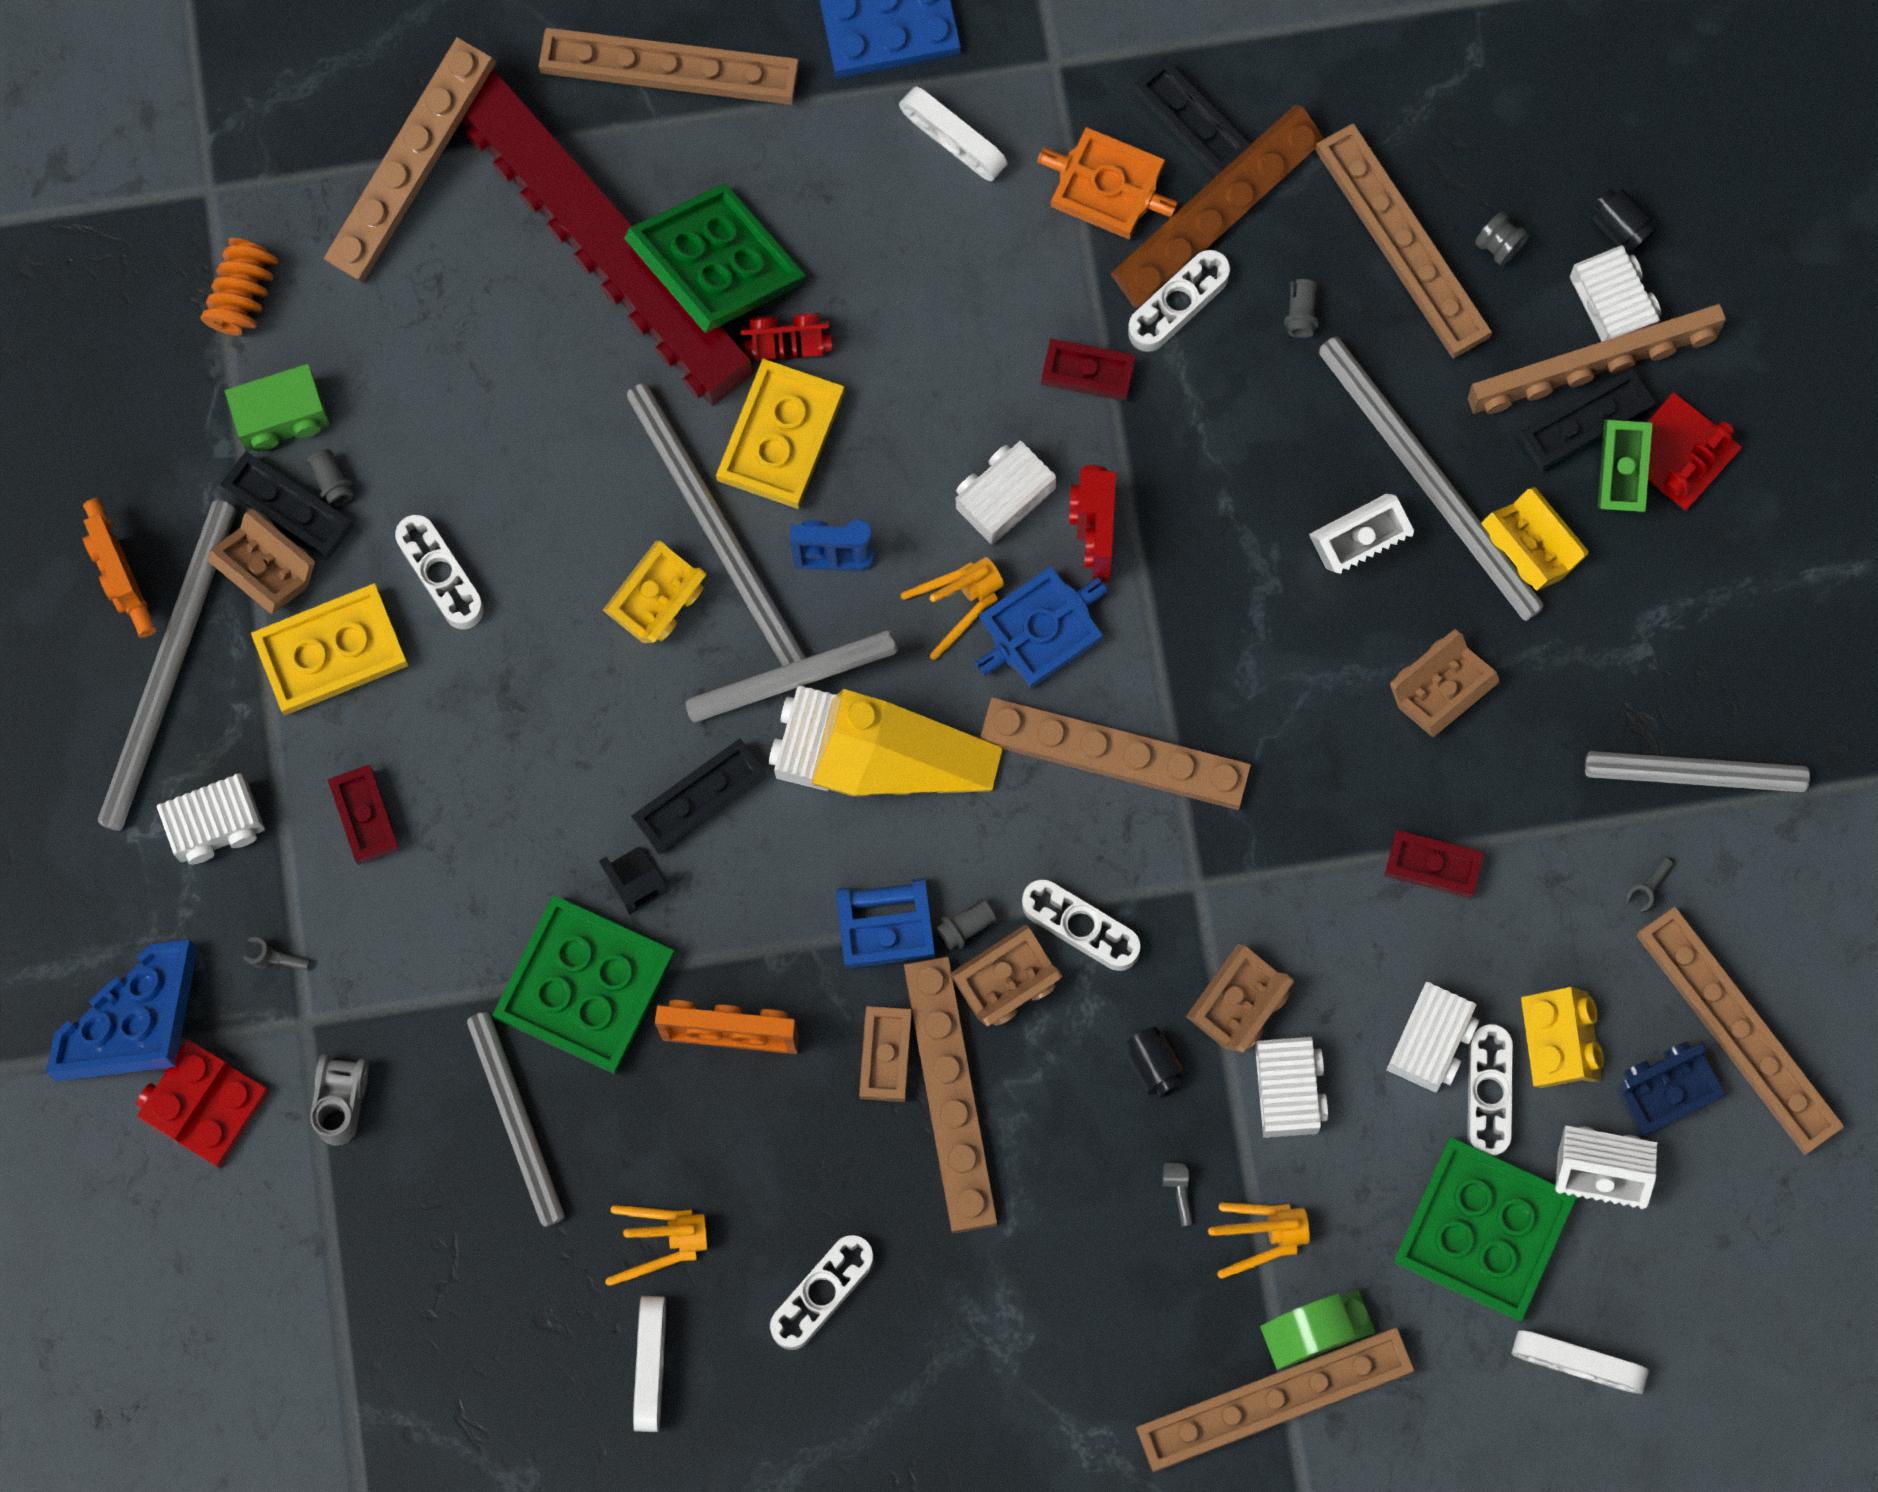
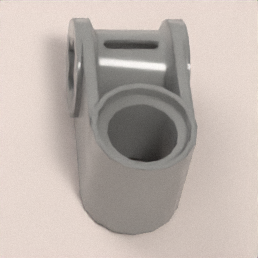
[310,1054,369,1146]

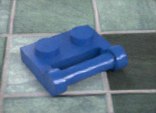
[790,519,874,572]
[836,878,935,969]

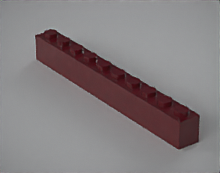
[461,69,753,407]

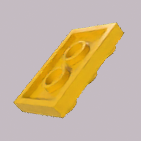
[716,359,845,509]
[251,583,408,716]

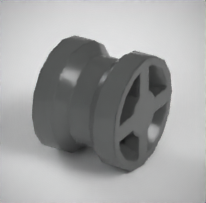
[1475,211,1530,266]

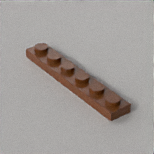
[1110,105,1324,308]

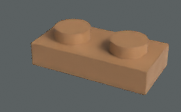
[859,1006,912,1102]

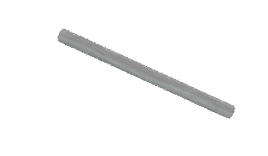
[1319,337,1543,621]
[627,383,806,666]
[98,500,236,831]

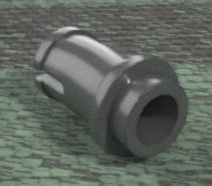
[1284,279,1319,338]
[306,449,353,508]
[936,897,997,950]

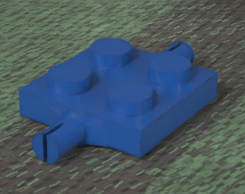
[974,566,1108,690]

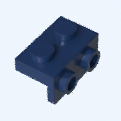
[1616,1041,1726,1138]

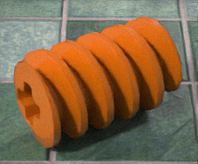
[200,238,279,336]

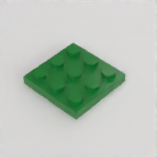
[624,183,805,333]
[492,895,676,1075]
[1392,1137,1576,1323]

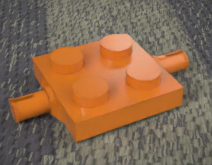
[1037,127,1179,240]
[82,498,156,638]

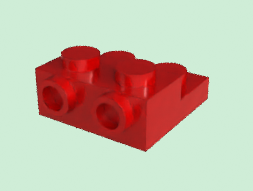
[1069,465,1116,583]
[136,1039,269,1169]

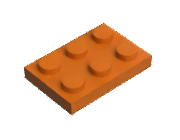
[655,1000,799,1054]

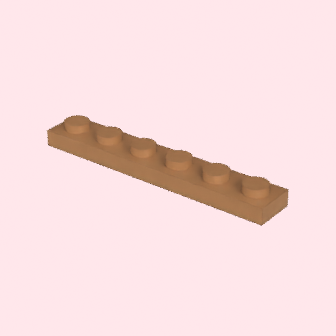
[539,28,799,105]
[323,37,496,283]
[1315,123,1492,359]
[1467,304,1726,414]
[980,697,1251,810]
[1636,907,1844,1156]
[904,957,997,1234]
[1136,1327,1414,1473]

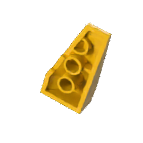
[810,689,1003,797]

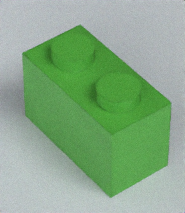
[224,364,330,451]
[1598,419,1652,512]

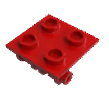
[741,312,832,362]
[1647,392,1742,511]

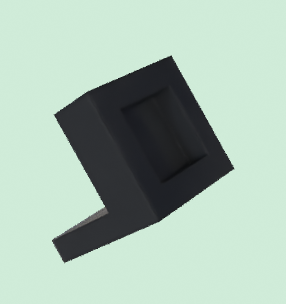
[599,847,668,915]

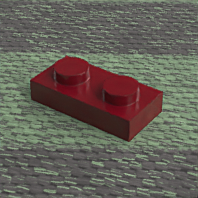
[1041,338,1136,401]
[327,764,400,865]
[1384,830,1484,899]

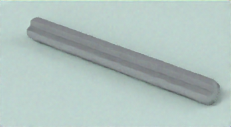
[685,630,898,722]
[1585,751,1810,792]
[467,1012,565,1227]

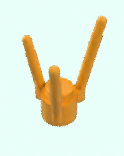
[901,557,1004,660]
[1208,1202,1310,1279]
[605,1205,707,1286]

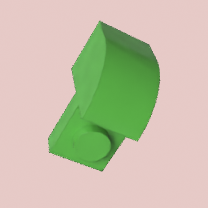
[1260,1290,1376,1370]

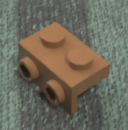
[207,509,315,615]
[1390,629,1500,737]
[950,925,1062,1026]
[1186,944,1294,1053]

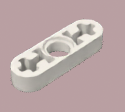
[899,87,1007,181]
[1128,250,1230,352]
[395,515,484,629]
[1022,880,1140,971]
[1467,1024,1513,1158]
[770,1235,874,1350]
[634,1296,666,1432]
[1511,1331,1649,1394]

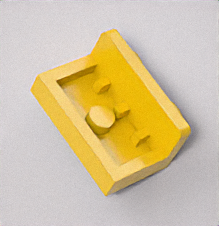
[1481,487,1588,591]
[603,541,707,643]
[1521,987,1604,1088]

